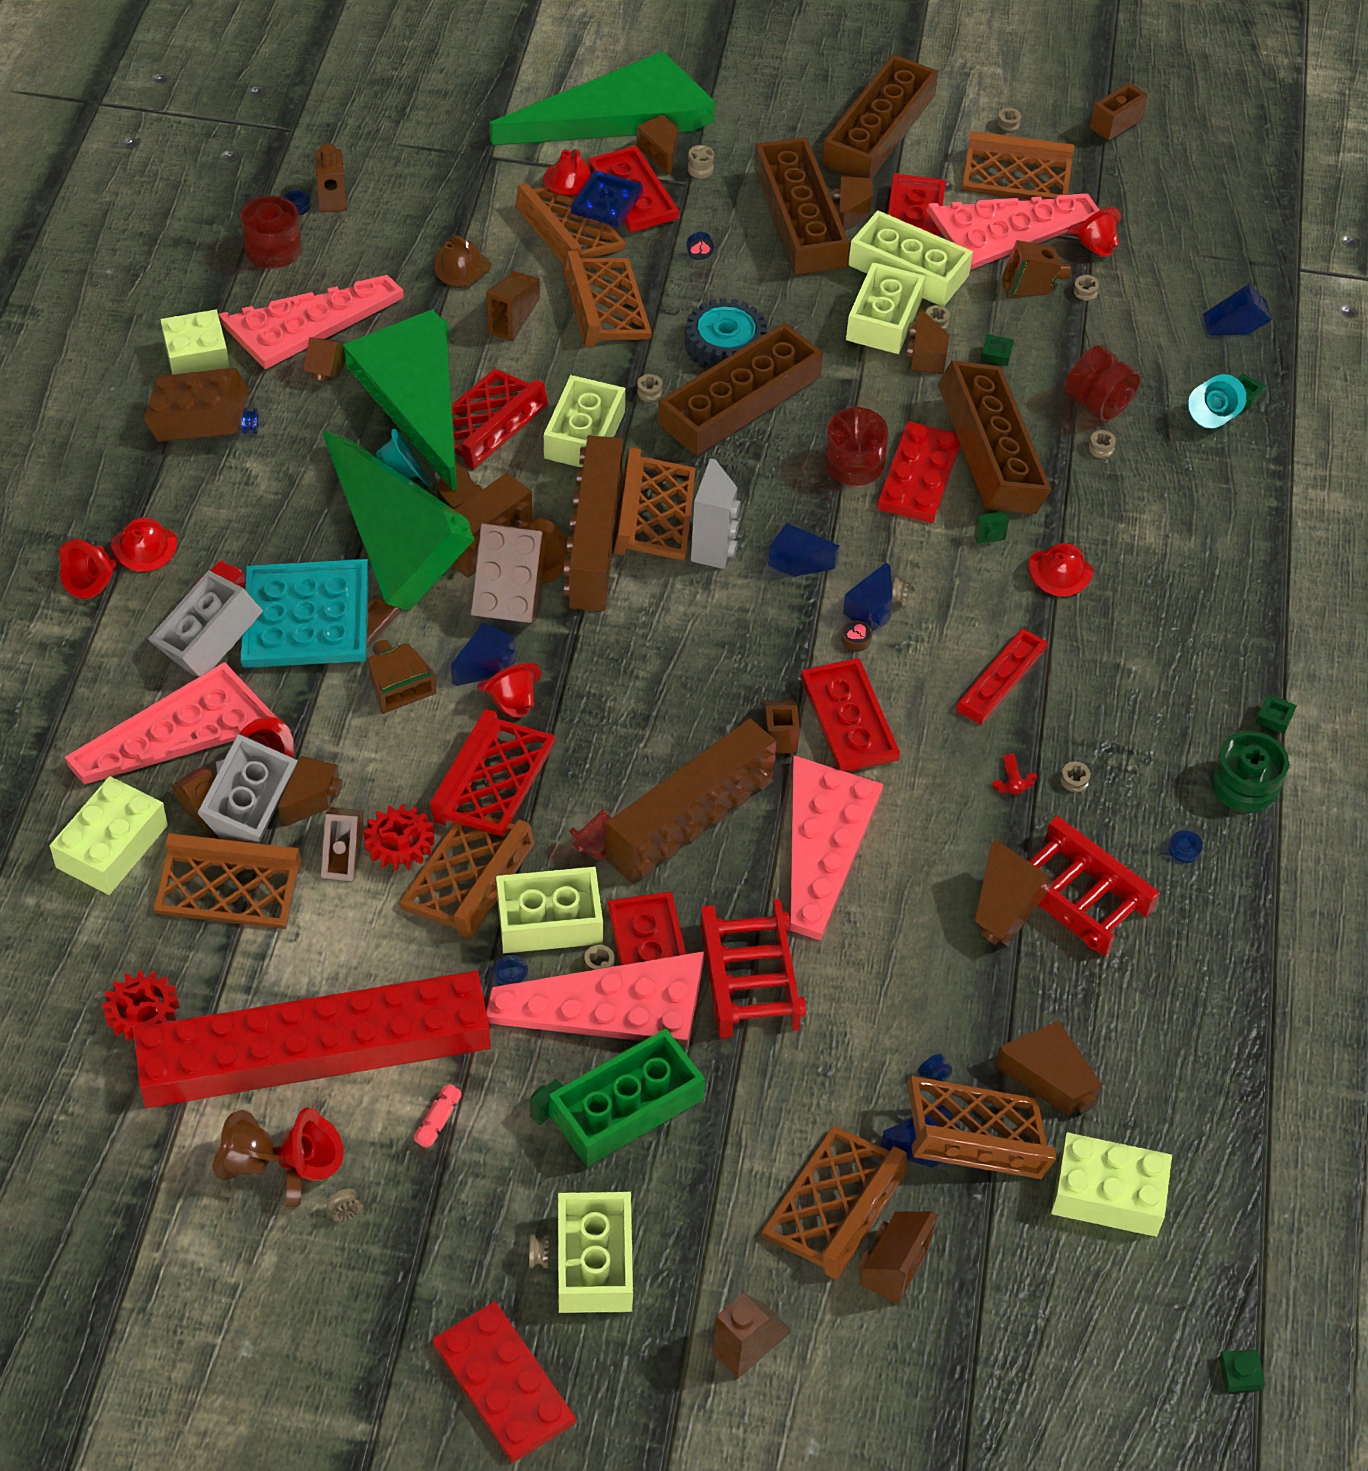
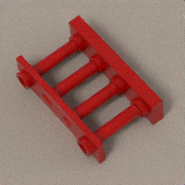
[1028,816,1160,957]
[700,899,806,1038]

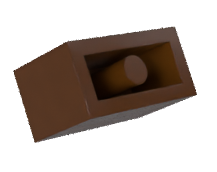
[1090,82,1148,141]

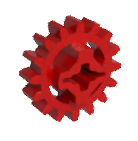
[363,804,435,871]
[102,970,180,1041]

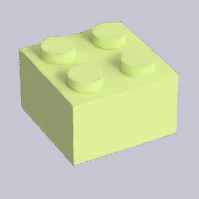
[160,309,230,375]

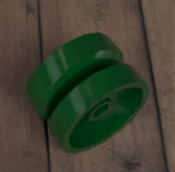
[1211,731,1290,813]

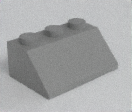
[691,459,741,569]
[148,570,263,678]
[198,734,298,844]

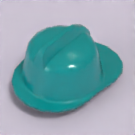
[1188,374,1246,429]
[377,429,433,487]

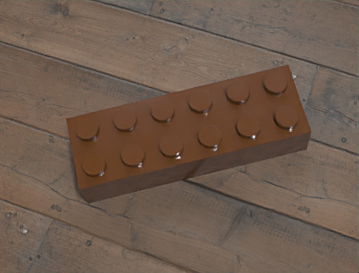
[822,54,939,178]
[754,137,849,275]
[658,322,823,456]
[937,360,1052,514]
[564,435,623,611]
[606,718,776,884]

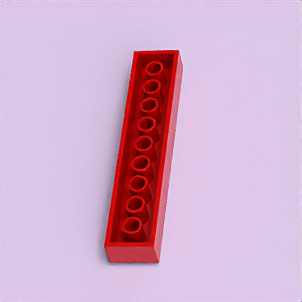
[134,970,491,1108]

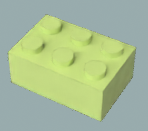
[846,262,925,354]
[544,375,625,467]
[50,776,168,895]
[496,867,603,954]
[1051,1132,1172,1237]
[558,1192,633,1313]

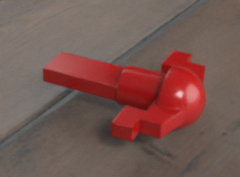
[992,753,1037,795]

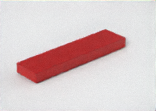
[956,628,1048,725]

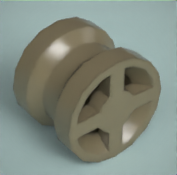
[688,145,714,179]

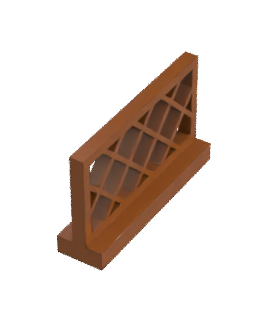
[962,131,1074,200]
[515,183,626,265]
[563,251,652,347]
[613,447,696,560]
[399,808,535,940]
[154,833,302,929]
[907,1076,1057,1179]
[761,1125,908,1280]

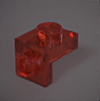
[569,809,612,861]

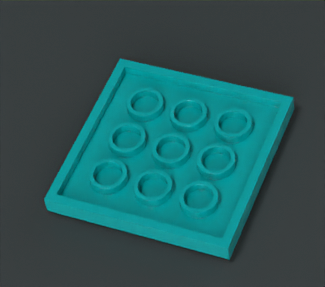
[241,559,369,668]

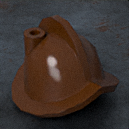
[434,235,492,287]
[530,518,567,585]
[212,1110,281,1180]

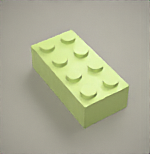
[849,210,973,307]

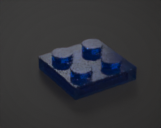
[570,170,643,228]

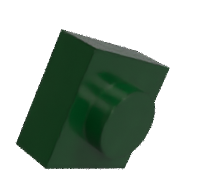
[981,334,1014,366]
[1237,373,1266,409]
[974,512,1009,544]
[1255,694,1297,734]
[530,1079,563,1125]
[1219,1350,1266,1392]

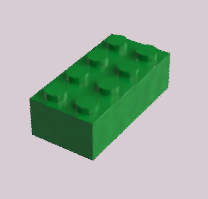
[549,1028,705,1167]

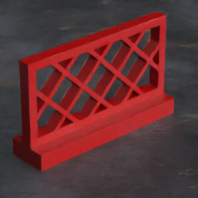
[452,368,548,469]
[430,709,556,837]

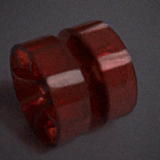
[240,196,302,269]
[1065,345,1141,422]
[825,407,888,486]

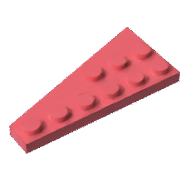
[926,194,1100,270]
[218,275,404,369]
[65,662,277,784]
[790,756,884,941]
[487,952,704,1047]

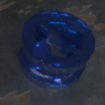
[242,408,259,434]
[918,1054,953,1081]

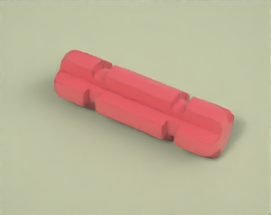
[414,1084,461,1148]

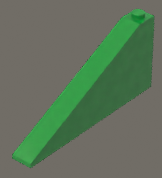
[490,51,715,145]
[343,309,458,491]
[323,431,475,611]

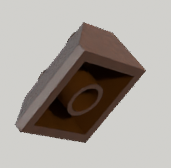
[858,1211,938,1305]

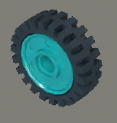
[685,298,767,369]

